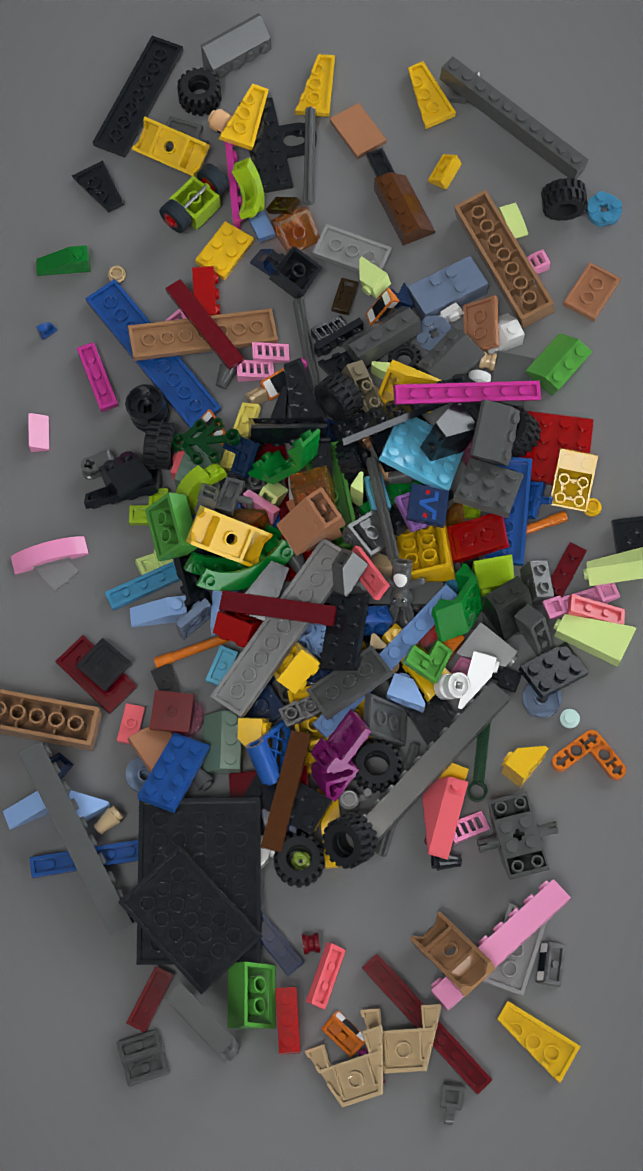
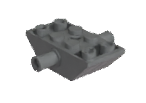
[477,791,559,880]

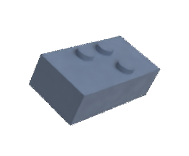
[407,256,489,320]

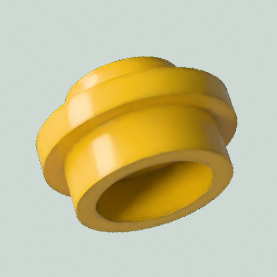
[583,498,602,517]

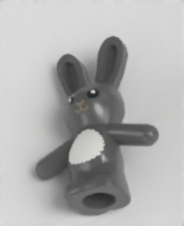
[382,558,426,625]

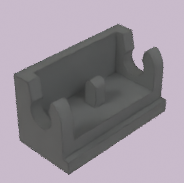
[195,482,220,514]

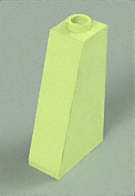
[583,547,643,586]
[553,614,636,667]

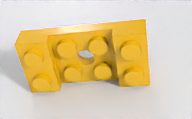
[132,117,210,178]
[186,505,273,567]

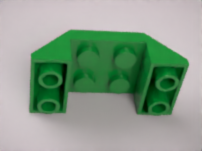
[248,429,320,484]
[431,564,483,642]

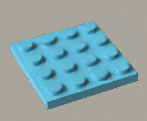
[378,417,464,491]

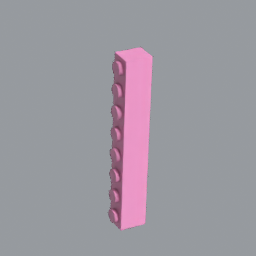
[431,879,571,1012]

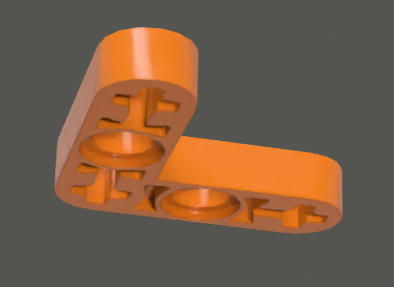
[551,730,626,781]

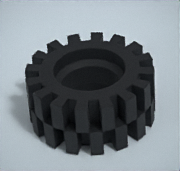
[388,342,421,370]

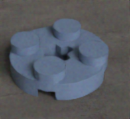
[416,315,452,352]
[522,684,562,718]

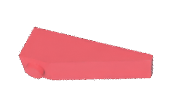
[422,777,468,860]

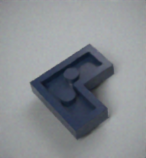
[222,434,260,479]

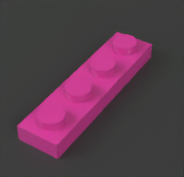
[77,342,118,412]

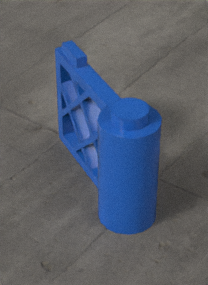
[245,720,291,786]

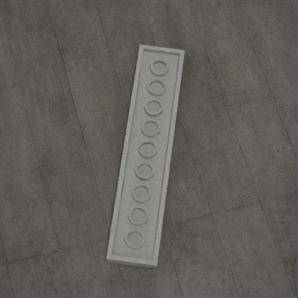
[210,539,341,718]

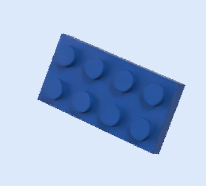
[137,732,210,813]

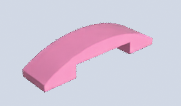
[10,536,89,575]
[542,583,620,620]

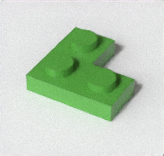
[402,640,453,684]

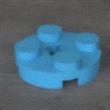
[586,191,622,227]

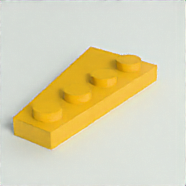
[295,54,335,117]
[408,61,456,130]
[219,84,269,151]
[497,1001,581,1084]

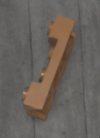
[410,912,496,997]

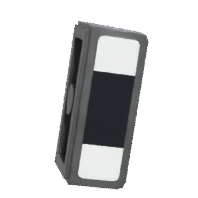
[535,941,566,987]

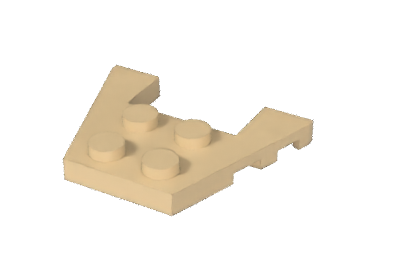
[360,1004,442,1074]
[305,1025,383,1107]

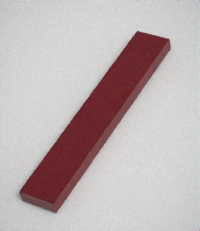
[165,279,244,370]
[219,590,337,627]

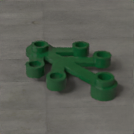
[171,418,241,465]

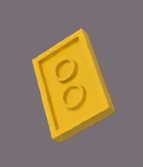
[195,221,255,281]

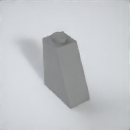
[456,622,518,667]

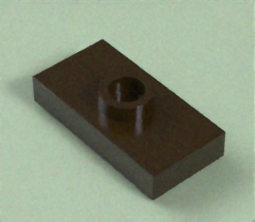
[266,197,300,214]
[331,278,359,316]

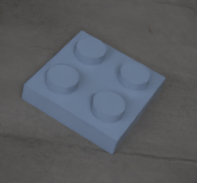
[175,598,211,640]

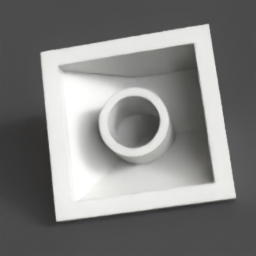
[486,313,525,354]

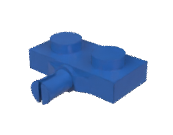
[527,482,553,519]

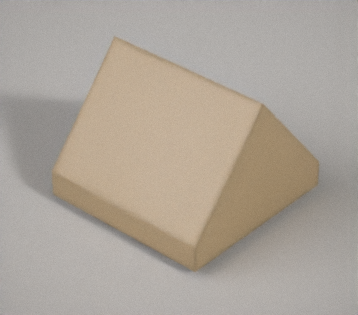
[244,386,268,405]
[370,633,387,654]

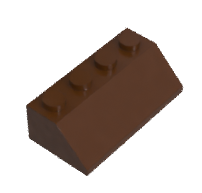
[374,172,435,246]

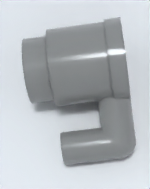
[339,788,372,814]

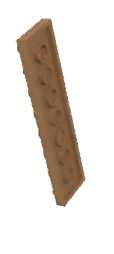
[128,308,278,361]

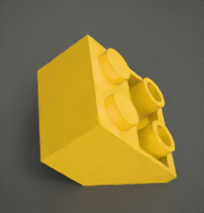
[237,717,273,748]

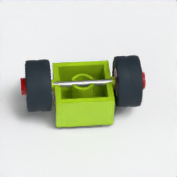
[159,163,229,233]

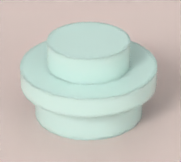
[560,709,580,729]

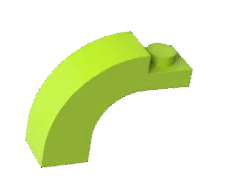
[232,157,265,220]
[175,463,227,515]

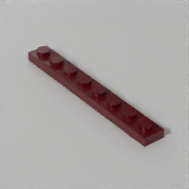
[362,954,492,1095]

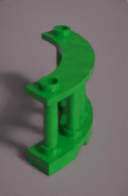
[184,523,294,591]

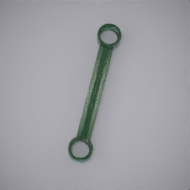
[467,693,491,803]

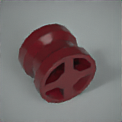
[302,932,320,955]

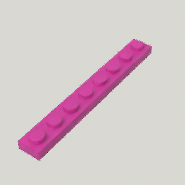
[393,381,541,405]

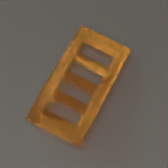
[446,502,464,527]

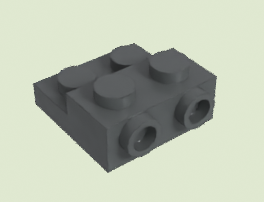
[342,509,397,559]

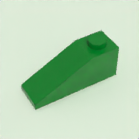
[36,245,91,276]

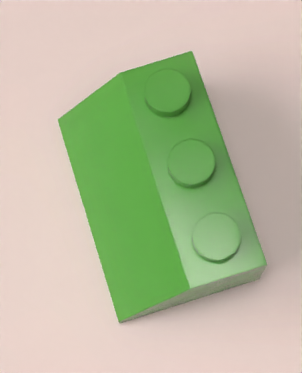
[525,333,592,396]
[145,492,198,562]
[227,962,275,1029]

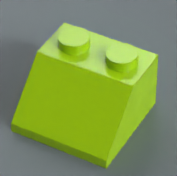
[472,554,514,597]

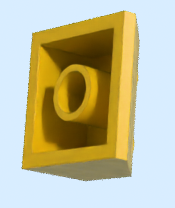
[274,641,320,694]
[501,746,549,788]

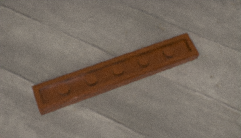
[260,730,312,853]

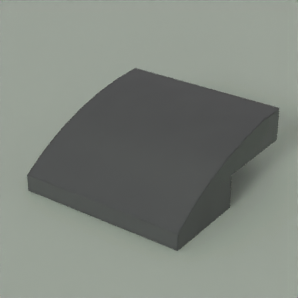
[117,1029,169,1087]

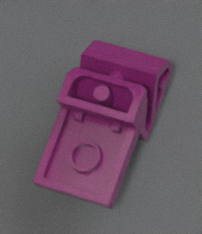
[311,709,372,801]

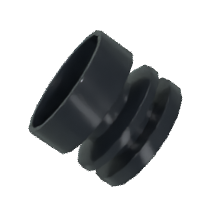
[125,384,170,433]

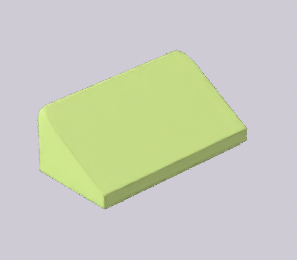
[350,472,363,506]

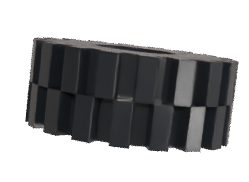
[335,439,371,484]

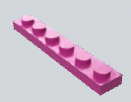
[225,142,244,229]

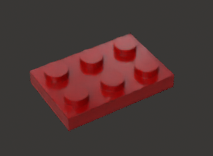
[447,513,509,564]

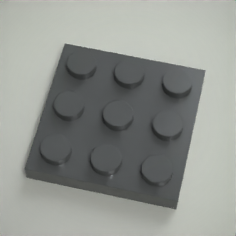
[453,458,524,518]

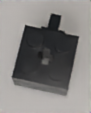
[266,246,322,298]

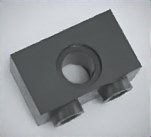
[520,561,554,605]

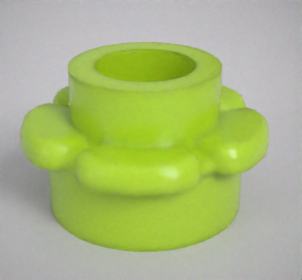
[291,851,311,871]

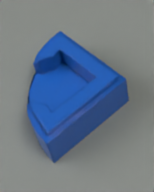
[36,322,57,340]

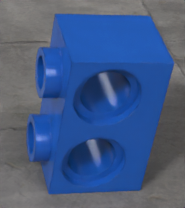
[364,605,393,636]

